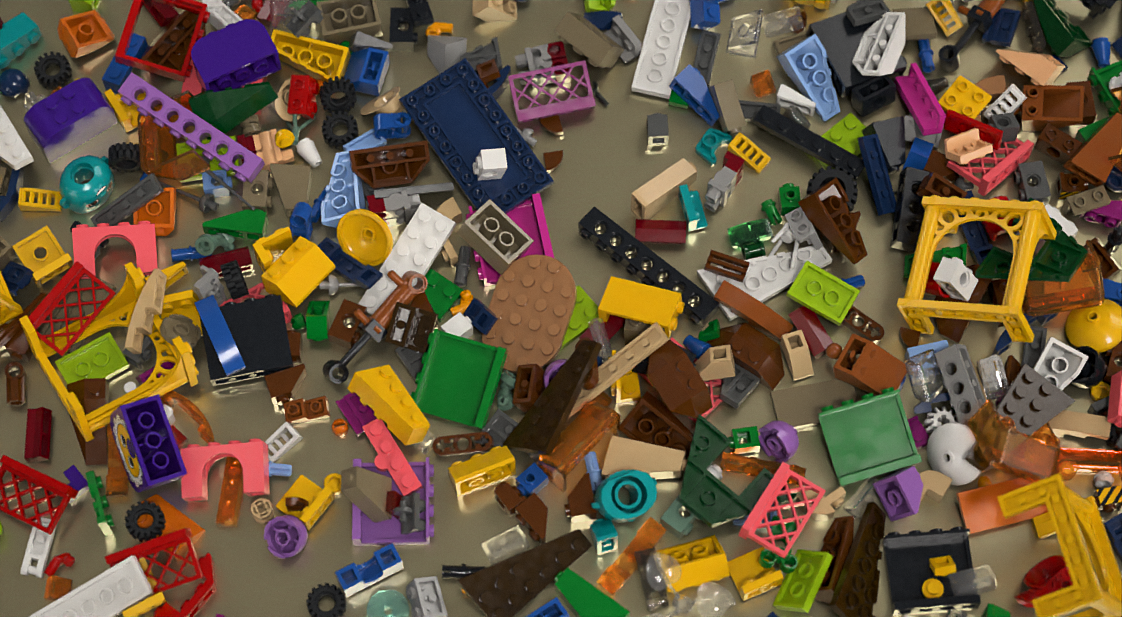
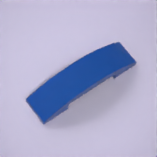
[194,295,246,375]

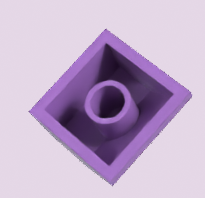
[873,466,924,522]

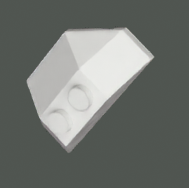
[852,12,905,76]

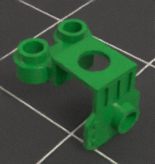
[758,515,801,573]

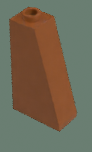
[1063,113,1122,187]

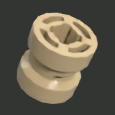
[251,498,274,525]

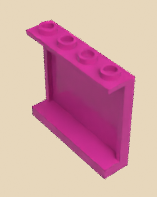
[466,193,554,287]

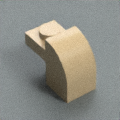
[919,470,953,503]
[796,486,847,521]

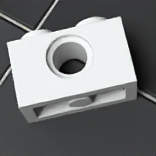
[473,148,507,181]
[933,257,978,302]

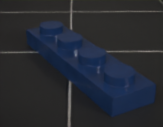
[857,134,896,216]

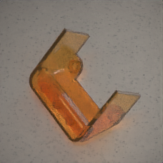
[137,90,211,181]
[1022,240,1105,316]
[967,399,1061,483]
[538,401,620,493]
[1049,448,1122,481]

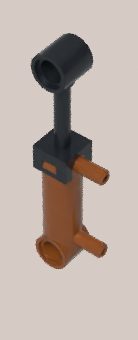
[939,0,1006,72]
[323,270,428,384]

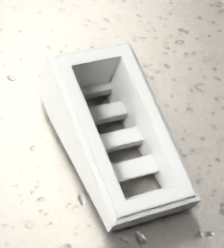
[776,84,816,116]
[984,84,1027,120]
[265,421,303,463]

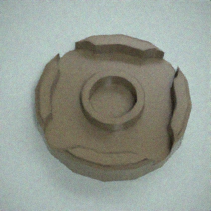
[160,314,201,348]

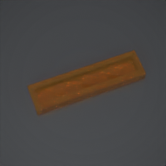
[720,452,806,485]
[216,457,244,528]

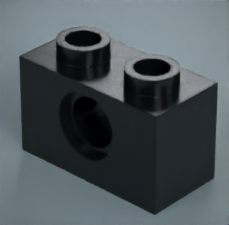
[389,8,418,52]
[851,75,896,117]

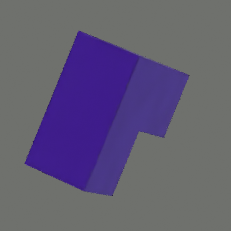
[63,465,89,504]

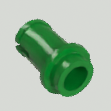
[761,199,783,226]

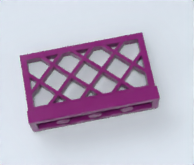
[508,60,596,124]

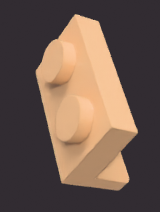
[944,128,993,165]

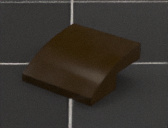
[385,302,439,353]

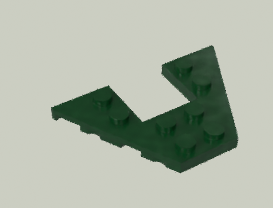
[975,197,1088,282]
[678,415,797,528]

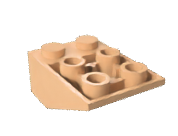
[996,49,1065,86]

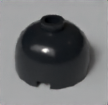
[1070,346,1106,389]

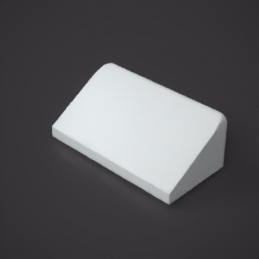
[208,3,242,30]

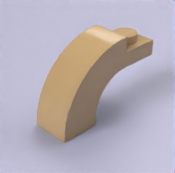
[436,197,462,267]

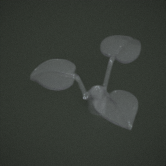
[646,552,736,617]

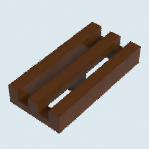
[704,250,750,283]

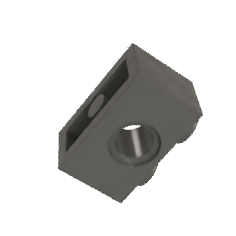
[1014,161,1051,205]

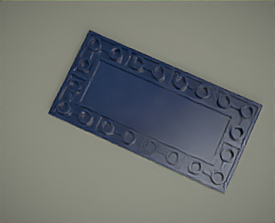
[399,58,554,214]

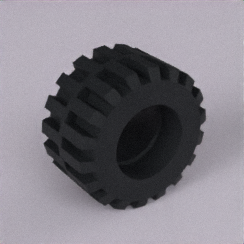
[807,166,858,212]

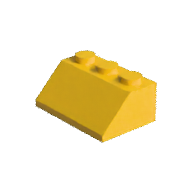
[261,236,336,308]
[448,446,516,497]
[654,535,730,593]

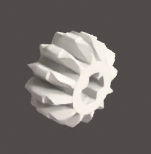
[924,406,958,433]

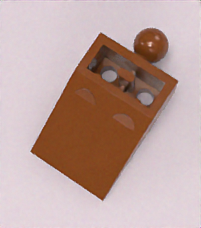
[1005,85,1085,132]
[826,333,910,396]

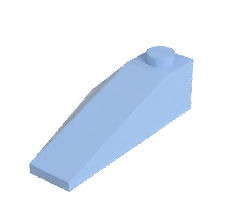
[776,34,840,122]
[320,149,367,228]

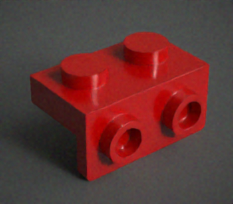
[287,75,319,120]

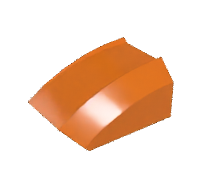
[57,10,115,58]
[133,187,176,236]

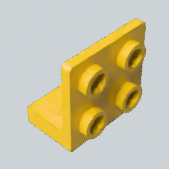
[938,75,992,119]
[104,88,159,133]
[252,227,294,273]
[161,289,203,336]
[608,350,641,403]
[276,475,335,531]
[727,547,784,602]

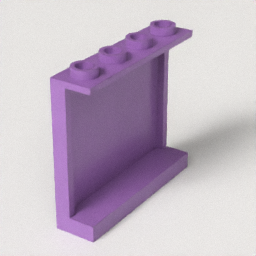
[352,457,434,546]

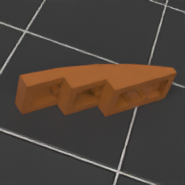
[714,280,793,342]

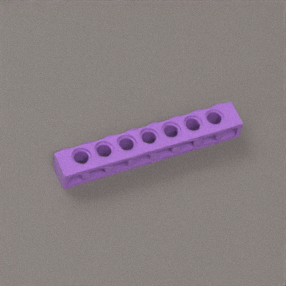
[118,72,265,183]

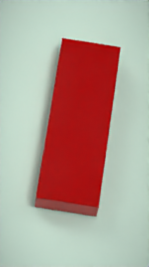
[943,109,1003,150]

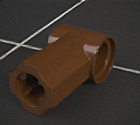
[5,362,27,406]

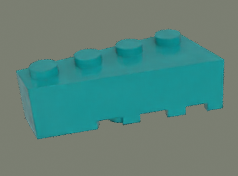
[0,12,42,70]

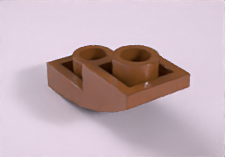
[283,396,330,423]

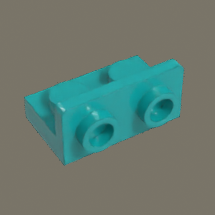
[678,184,708,232]

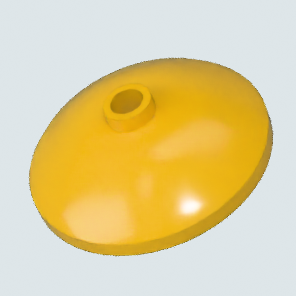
[337,209,393,266]
[1065,298,1122,353]

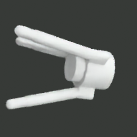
[768,222,799,269]

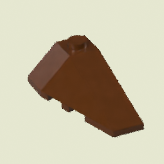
[798,178,868,264]
[66,378,109,466]
[814,515,854,604]

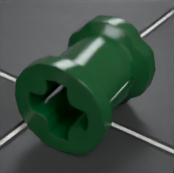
[741,240,766,260]

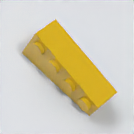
[271,29,351,83]
[347,364,430,446]

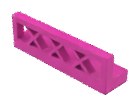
[894,63,946,136]

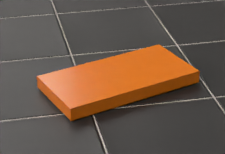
[956,473,1048,534]

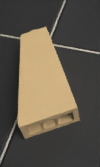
[631,158,697,220]
[601,436,688,480]

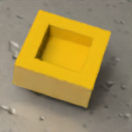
[929,555,956,576]

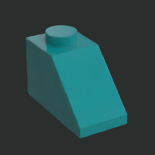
[590,519,618,555]

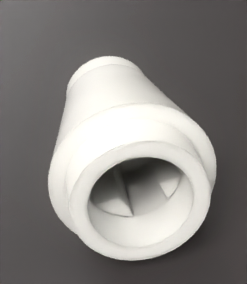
[295,137,323,168]

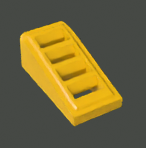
[925,0,963,37]
[727,132,771,174]
[18,188,62,212]
[144,261,188,290]

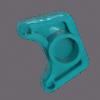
[695,128,732,166]

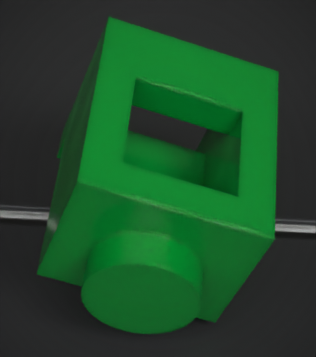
[778,183,801,216]
[728,426,760,454]

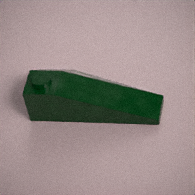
[1033,0,1093,58]
[188,82,278,140]

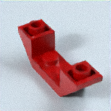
[153,553,216,617]

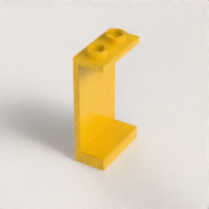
[598,276,684,338]

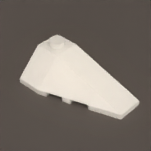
[1033,337,1089,390]

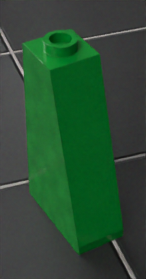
[554,567,630,617]

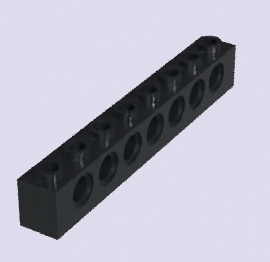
[578,206,719,328]

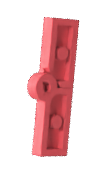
[362,418,422,497]

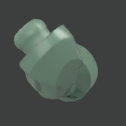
[195,233,236,256]
[497,370,517,411]

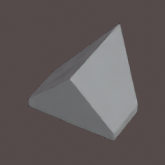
[427,35,467,74]

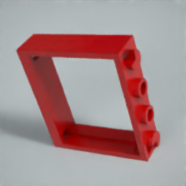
[115,0,210,82]

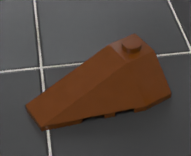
[618,391,693,459]

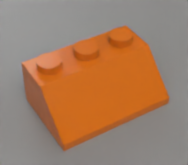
[137,494,205,563]

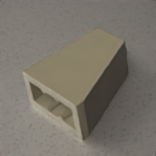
[708,80,746,134]
[270,164,312,217]
[341,466,392,523]

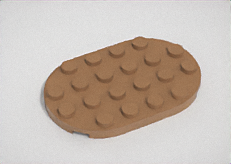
[482,255,577,374]

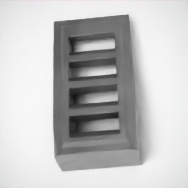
[348,31,393,52]

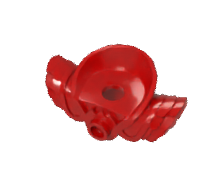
[1014,555,1073,609]

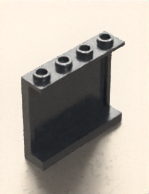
[806,12,907,98]
[200,294,294,386]
[883,527,981,616]

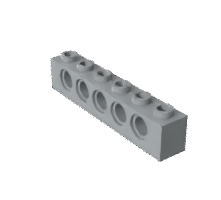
[935,344,1007,471]

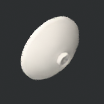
[927,422,981,485]

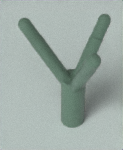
[285,115,316,145]

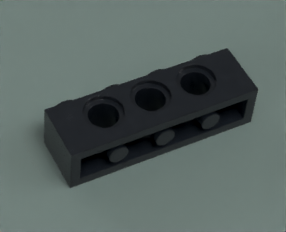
[890,167,930,253]

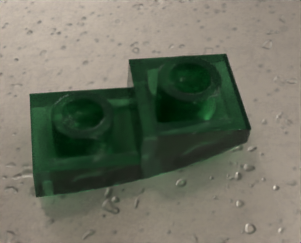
[727,218,774,249]

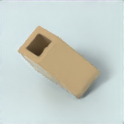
[472,0,517,22]
[780,329,814,381]
[694,345,735,381]

